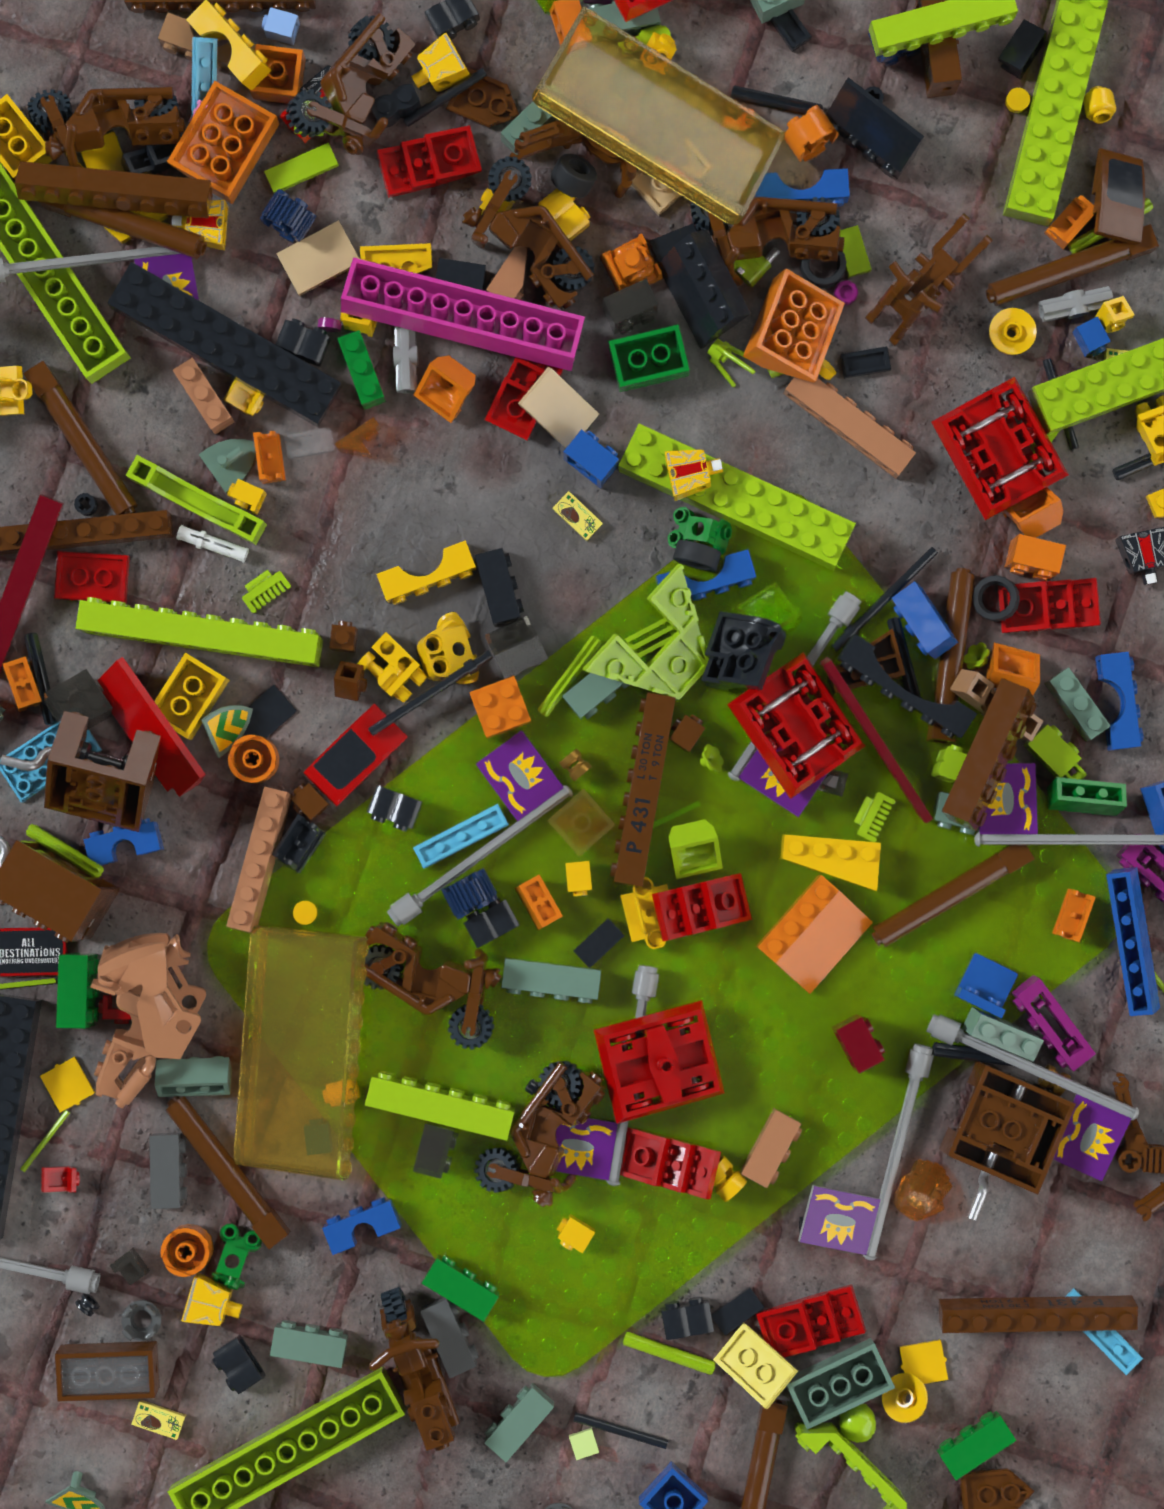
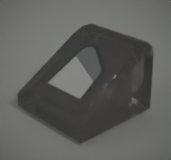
[817,769,848,797]

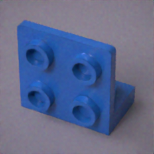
[954,953,1018,1019]

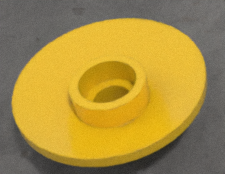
[989,308,1037,355]
[882,1373,928,1423]

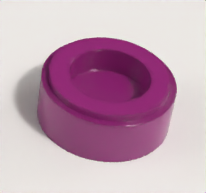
[834,280,858,306]
[317,318,342,332]

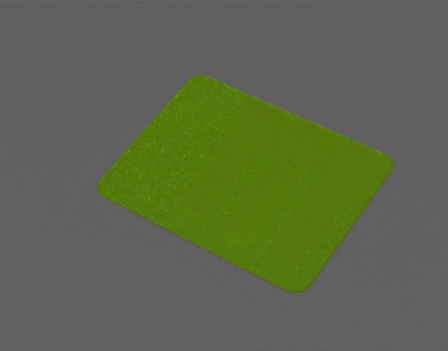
[207,490,1116,1377]

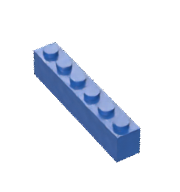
[1106,867,1160,1016]

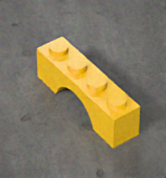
[186,0,272,91]
[376,540,477,605]

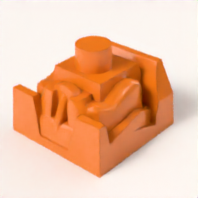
[600,233,663,299]
[414,355,476,423]
[1002,487,1063,538]
[986,642,1040,695]

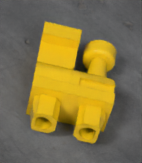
[1135,395,1164,466]
[357,632,427,703]

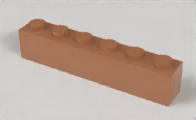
[783,375,916,479]
[226,787,293,934]

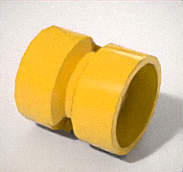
[714,1156,747,1202]

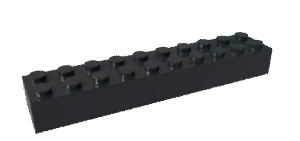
[107,262,341,427]
[0,993,42,1240]

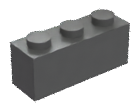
[149,1133,188,1209]
[420,1297,479,1378]

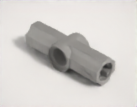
[1038,286,1113,322]
[393,326,419,394]

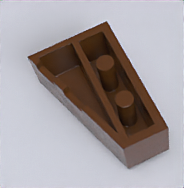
[827,628,905,695]

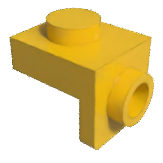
[223,380,264,416]

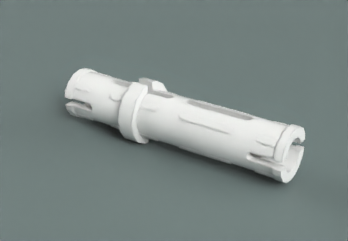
[176,525,249,563]

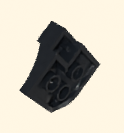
[701,611,786,691]

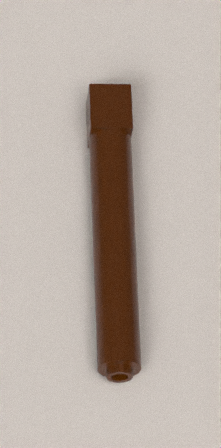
[38,201,207,259]
[986,224,1159,306]
[23,361,138,515]
[927,568,975,745]
[871,845,1035,948]
[165,1096,291,1250]
[741,1399,788,1509]

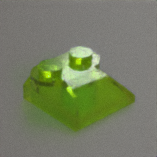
[736,581,802,635]

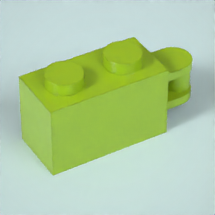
[1023,724,1087,780]

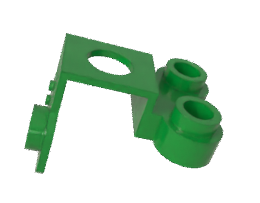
[667,507,732,555]
[212,1224,262,1290]

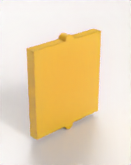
[81,131,125,172]
[40,1056,95,1113]
[899,1339,948,1384]

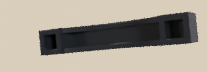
[837,634,977,740]

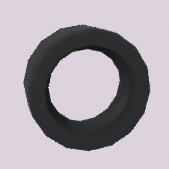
[800,252,847,289]
[673,540,721,572]
[972,575,1020,622]

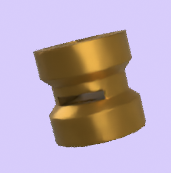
[559,749,592,781]
[1038,1064,1071,1096]

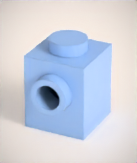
[262,7,300,45]

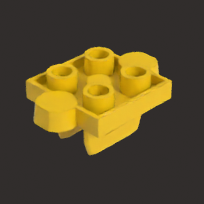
[0,366,32,416]
[620,877,668,949]

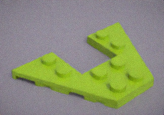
[582,564,709,700]

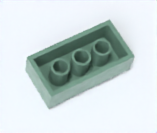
[787,1338,895,1430]

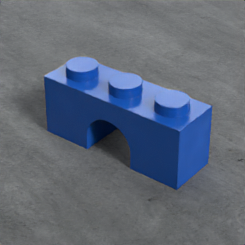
[83,818,164,866]
[322,1197,402,1255]

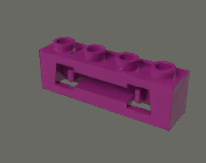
[1116,834,1164,903]
[1011,975,1096,1072]

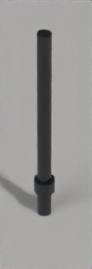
[831,547,938,652]
[368,650,494,736]

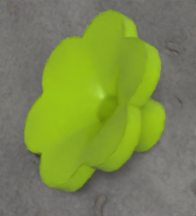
[964,642,990,670]
[700,744,724,773]

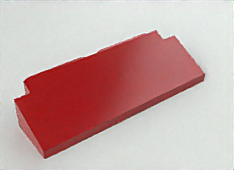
[97,657,206,797]

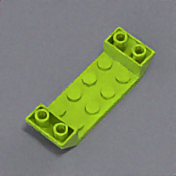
[794,1422,907,1509]

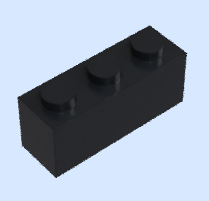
[475,548,524,626]

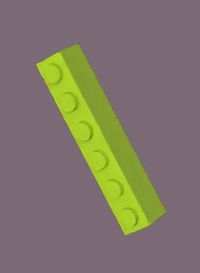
[869,0,1018,57]

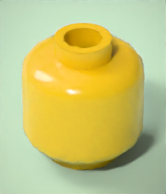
[1083,86,1116,124]

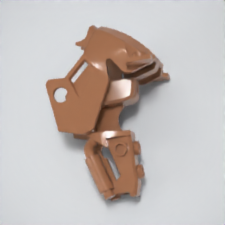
[90,933,206,1108]

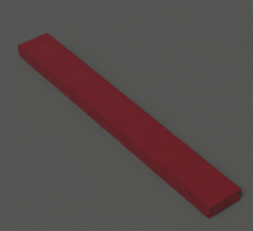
[0,494,64,673]
[820,657,933,823]

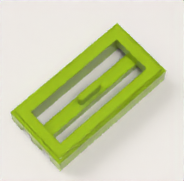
[625,618,675,658]

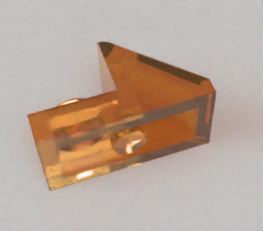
[335,417,381,458]

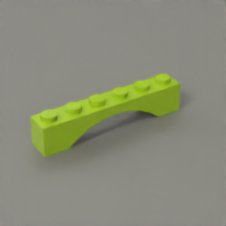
[125,455,267,545]

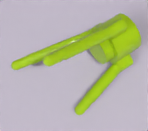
[707,338,755,387]

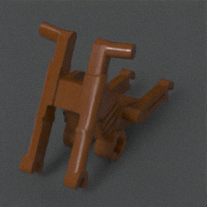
[509,88,642,198]
[865,213,993,346]
[1112,1072,1164,1221]

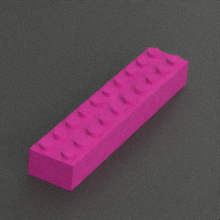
[341,257,585,371]

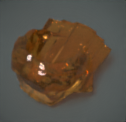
[894,1159,952,1221]

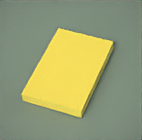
[713,1322,798,1409]

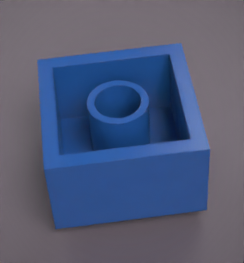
[563,429,619,489]
[639,1461,708,1509]

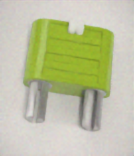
[734,248,780,287]

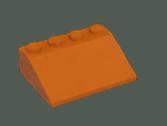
[167,81,279,204]
[743,268,845,383]
[756,875,873,994]

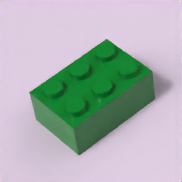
[609,324,690,392]
[56,953,100,1029]

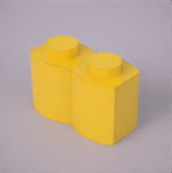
[538,188,590,241]

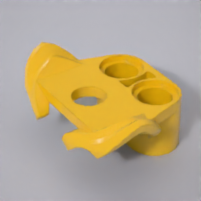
[417,612,479,684]

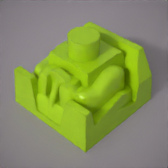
[668,819,723,879]

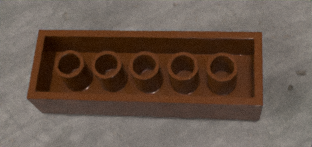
[942,678,1036,831]

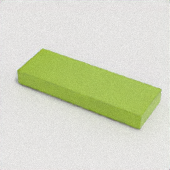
[264,143,339,193]

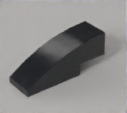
[121,133,183,175]

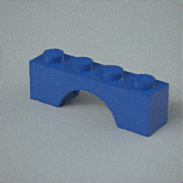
[752,168,850,207]
[656,549,756,601]
[1095,651,1144,751]

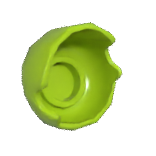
[840,1403,876,1443]

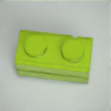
[931,744,967,783]

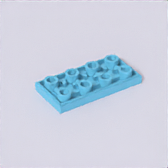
[0,710,102,803]

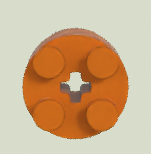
[783,105,839,162]
[228,735,279,784]
[160,1224,213,1277]

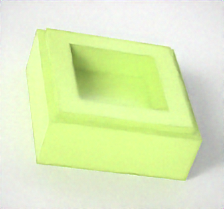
[569,1428,599,1460]

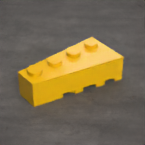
[780,835,881,891]

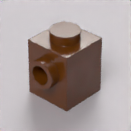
[329,621,358,653]
[334,661,367,701]
[669,714,705,753]
[292,783,331,821]

